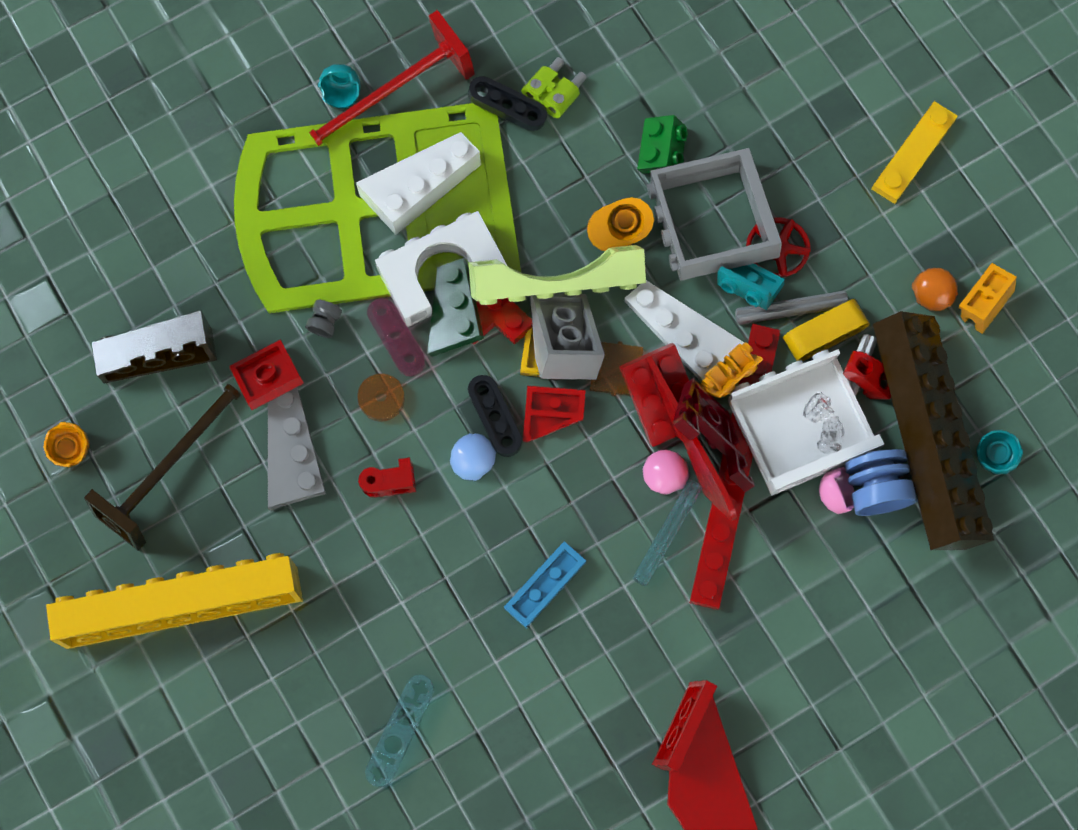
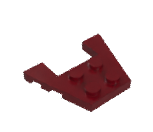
[673,378,755,492]

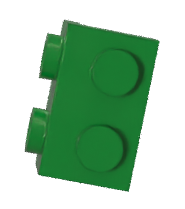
[637,115,688,174]

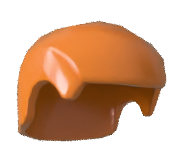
[912,268,958,311]

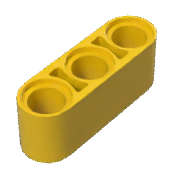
[783,299,870,362]

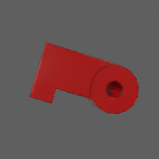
[843,351,891,400]
[358,457,416,498]

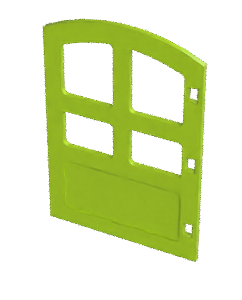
[234,103,521,313]

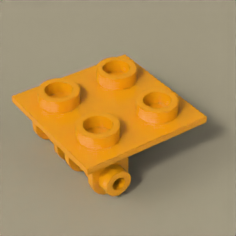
[700,342,763,398]

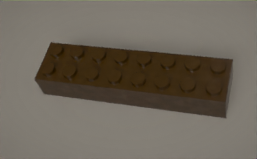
[873,311,994,550]

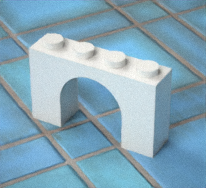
[375,211,507,328]

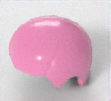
[642,450,690,494]
[819,467,854,514]

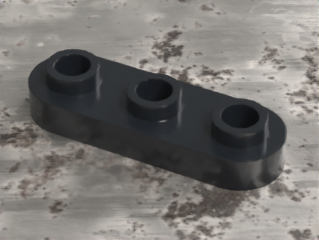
[468,76,547,131]
[468,375,522,457]

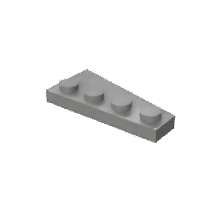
[268,387,326,510]

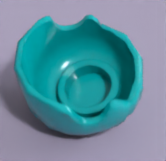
[318,64,361,108]
[976,430,1023,475]

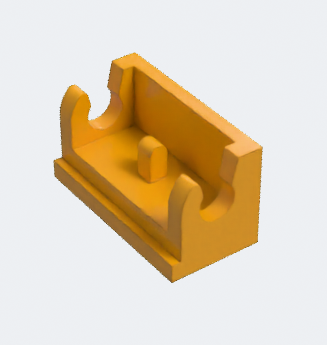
[959,263,1017,334]

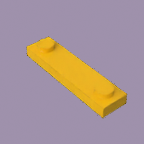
[872,101,958,204]

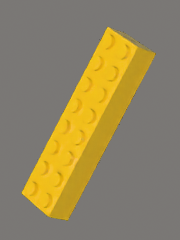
[46,553,303,649]

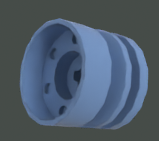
[844,449,918,516]

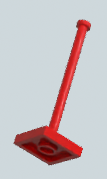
[309,10,475,146]

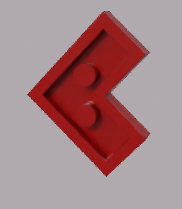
[472,298,533,345]

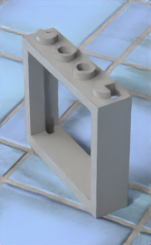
[647,148,782,281]

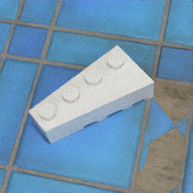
[356,132,481,235]

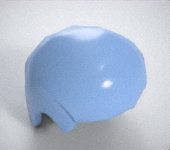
[450,433,496,481]

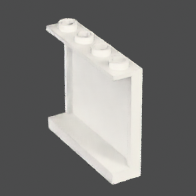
[728,349,884,496]

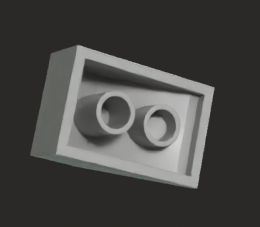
[530,293,605,380]

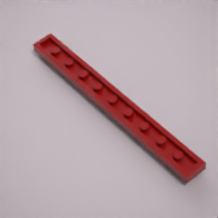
[689,324,781,610]

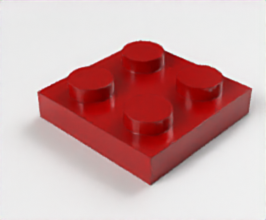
[229,339,304,410]

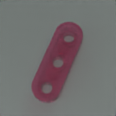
[367,298,425,376]

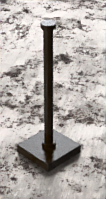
[84,384,241,551]

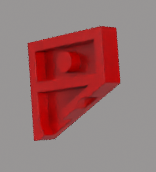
[523,386,586,443]

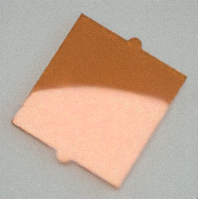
[590,341,644,397]

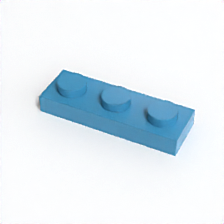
[504,541,586,629]

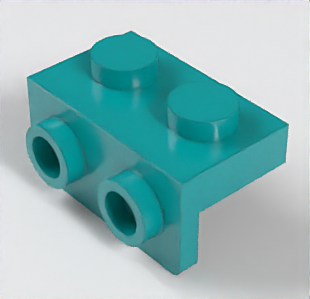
[717,264,785,310]

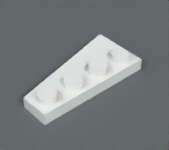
[624,280,744,383]

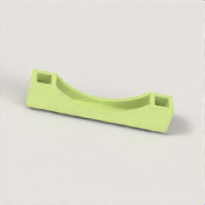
[469,245,646,305]

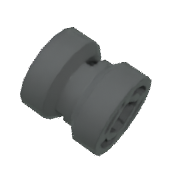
[305,300,342,338]

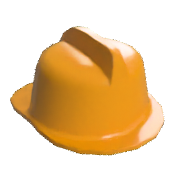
[587,197,654,251]

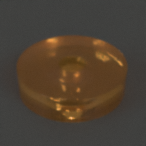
[357,374,405,421]

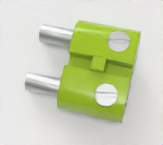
[521,57,587,118]

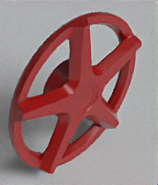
[746,217,811,278]

